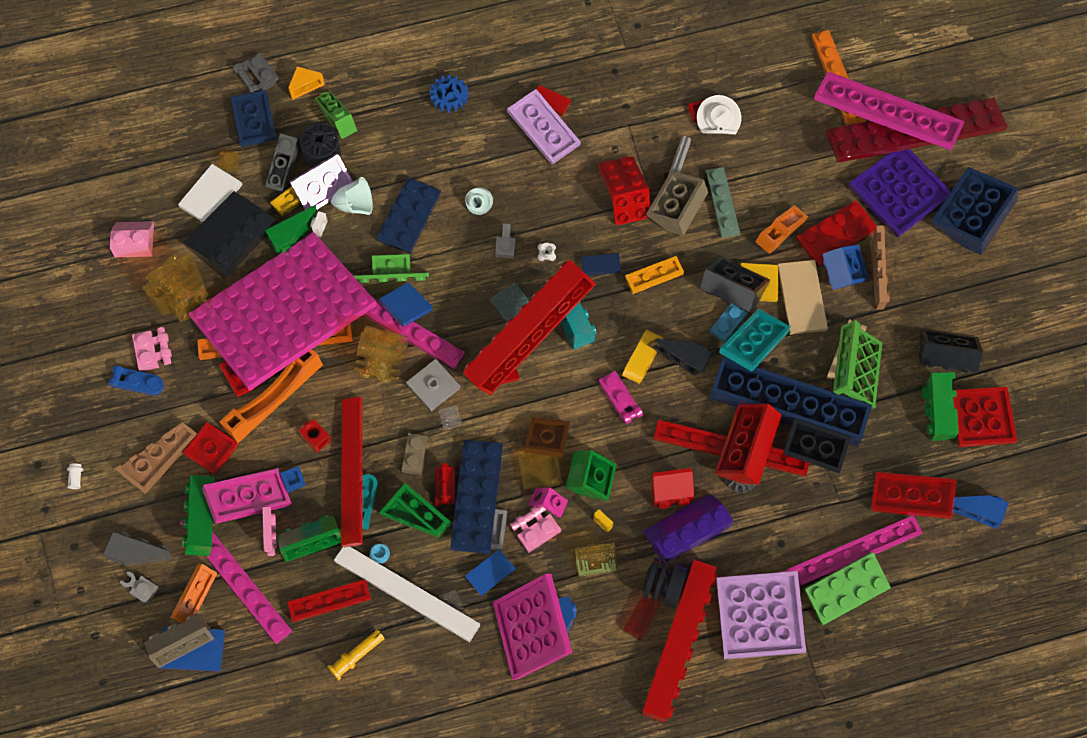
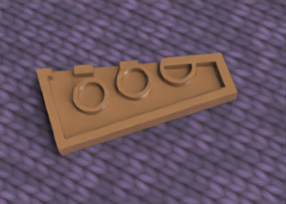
[870,226,890,310]
[115,422,197,494]

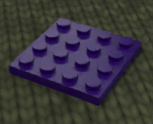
[849,149,951,238]

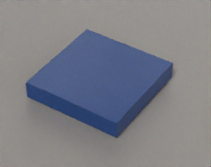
[379,282,433,327]

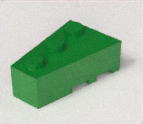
[922,372,958,441]
[379,483,453,539]

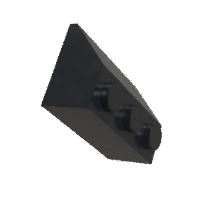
[700,257,770,312]
[919,329,983,373]
[783,418,851,474]

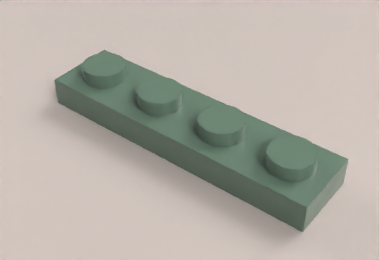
[705,167,740,238]

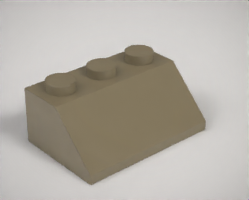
[647,171,708,236]
[144,613,214,668]

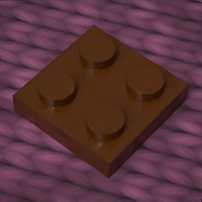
[524,417,570,457]

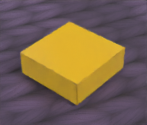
[593,509,613,532]

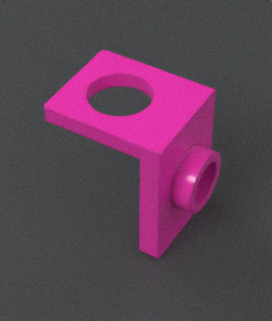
[528,487,568,518]

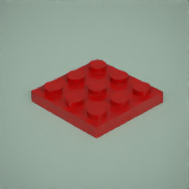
[952,387,1017,447]

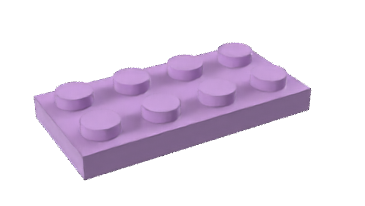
[507,89,581,165]

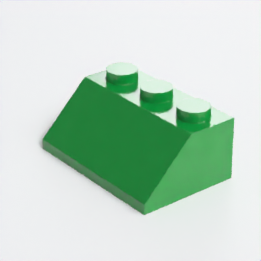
[276,515,341,562]

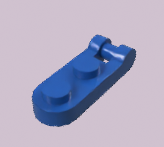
[108,366,164,395]

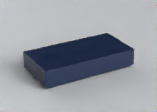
[582,253,621,276]

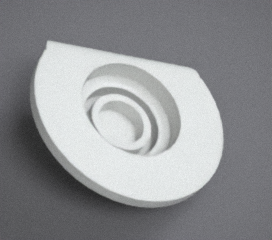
[696,95,741,135]

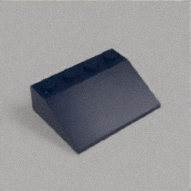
[932,167,1019,255]

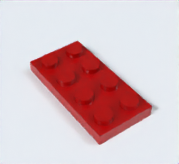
[796,200,877,268]
[871,472,957,519]

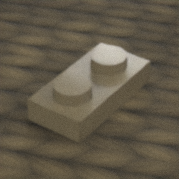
[402,433,428,475]

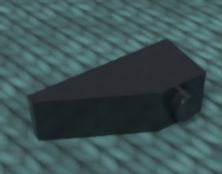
[647,339,711,375]

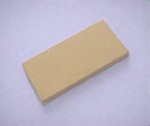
[778,260,828,335]

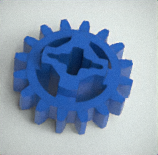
[429,75,469,113]

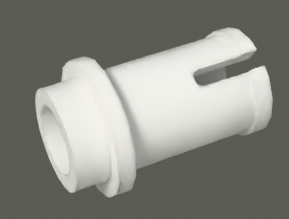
[67,463,83,489]

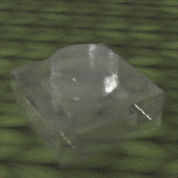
[438,405,462,430]

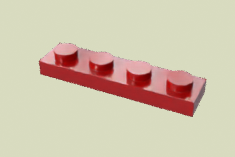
[287,579,371,623]

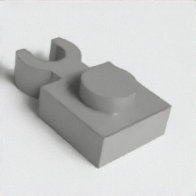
[120,572,159,605]

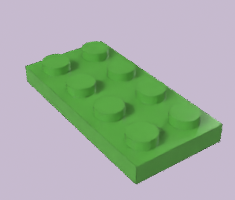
[803,552,891,625]

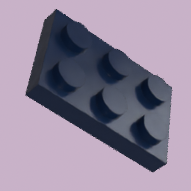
[231,90,277,147]

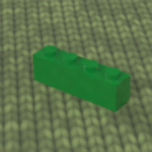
[182,475,215,556]

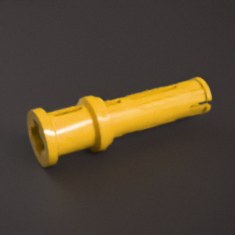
[327,629,385,681]

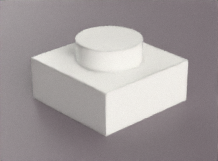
[311,212,327,237]

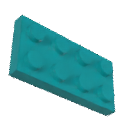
[719,308,791,372]

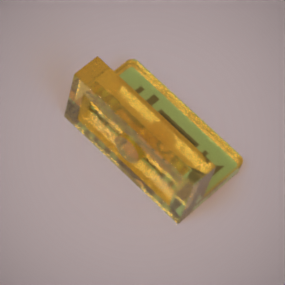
[574,543,617,577]

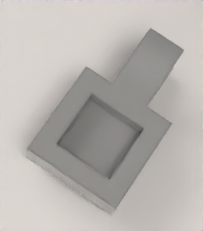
[495,224,515,258]

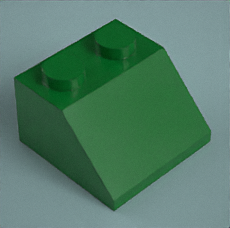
[566,450,617,501]

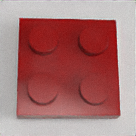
[183,422,239,476]

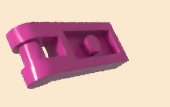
[599,371,643,424]

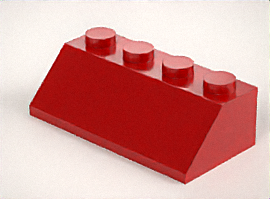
[715,404,781,485]

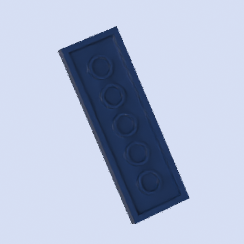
[450,440,503,554]

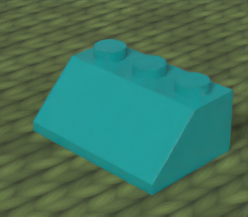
[561,301,597,350]

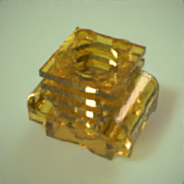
[142,253,210,323]
[354,325,409,384]

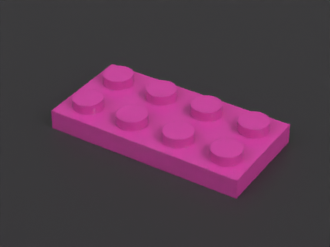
[202,468,291,524]

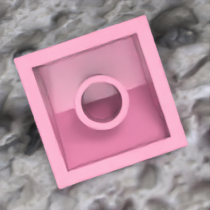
[110,221,154,257]

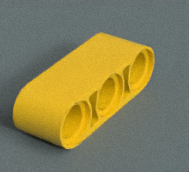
[622,329,664,384]

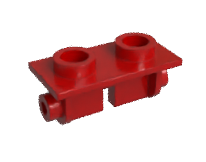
[435,463,455,505]

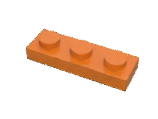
[170,563,217,624]

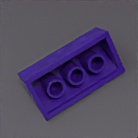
[643,493,733,564]

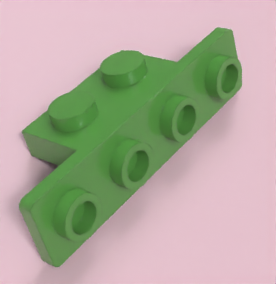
[353,254,429,283]

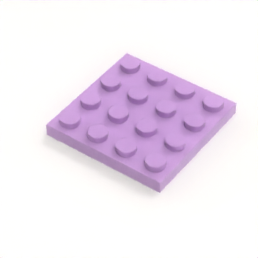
[717,571,806,660]

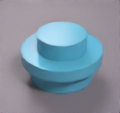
[370,544,390,564]

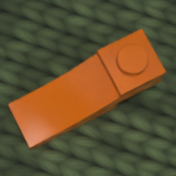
[756,205,808,254]

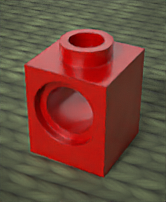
[299,419,331,454]

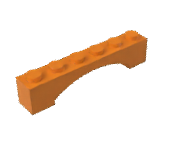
[219,349,323,443]

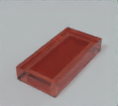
[623,595,660,641]

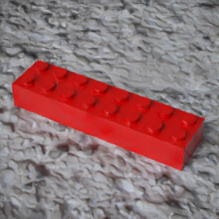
[462,259,596,396]

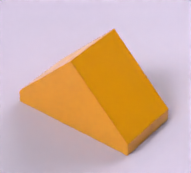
[289,67,325,100]

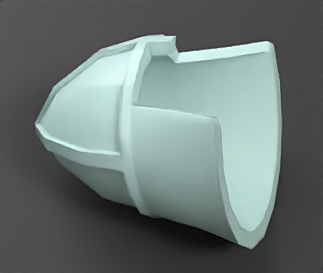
[331,177,373,215]

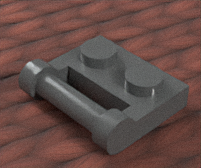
[233,53,280,93]

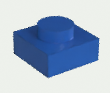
[280,466,306,493]

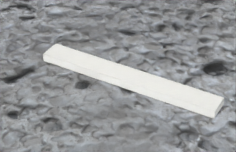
[334,547,480,643]

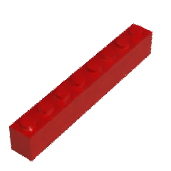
[642,560,718,723]

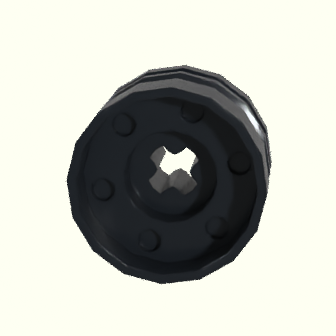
[300,123,341,168]
[643,558,688,609]

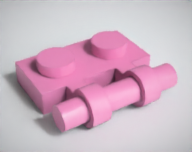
[132,327,172,372]
[510,506,561,553]
[263,507,277,556]

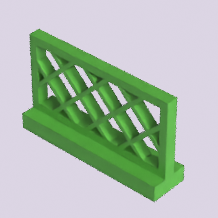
[833,320,882,409]

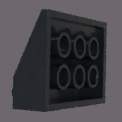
[182,191,275,279]

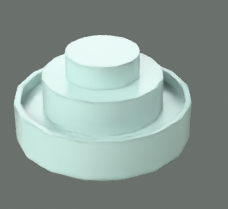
[465,187,493,215]

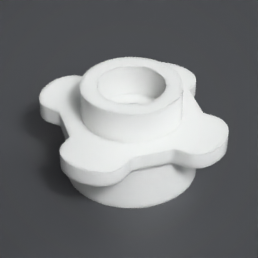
[538,243,556,261]

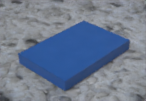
[160,627,225,672]

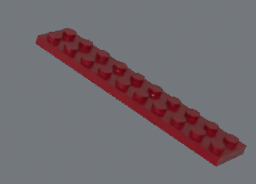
[825,98,1008,163]

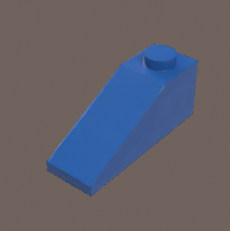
[953,495,1009,529]

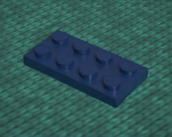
[376,177,441,255]

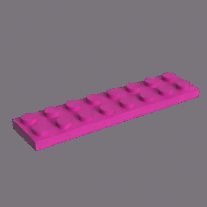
[814,72,965,150]

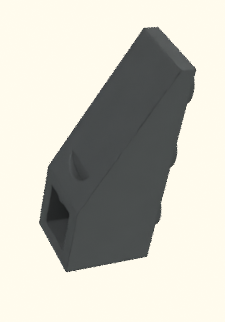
[265,133,301,192]
[103,532,172,566]

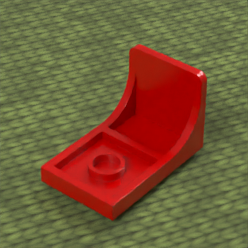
[598,156,650,225]

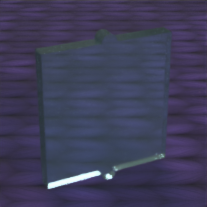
[490,283,530,322]

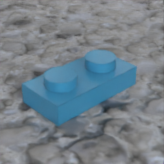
[709,303,747,343]

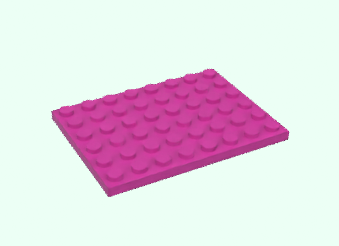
[188,232,377,391]

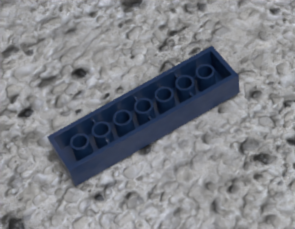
[710,357,872,447]

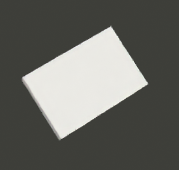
[178,164,242,222]

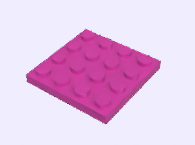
[493,574,572,680]

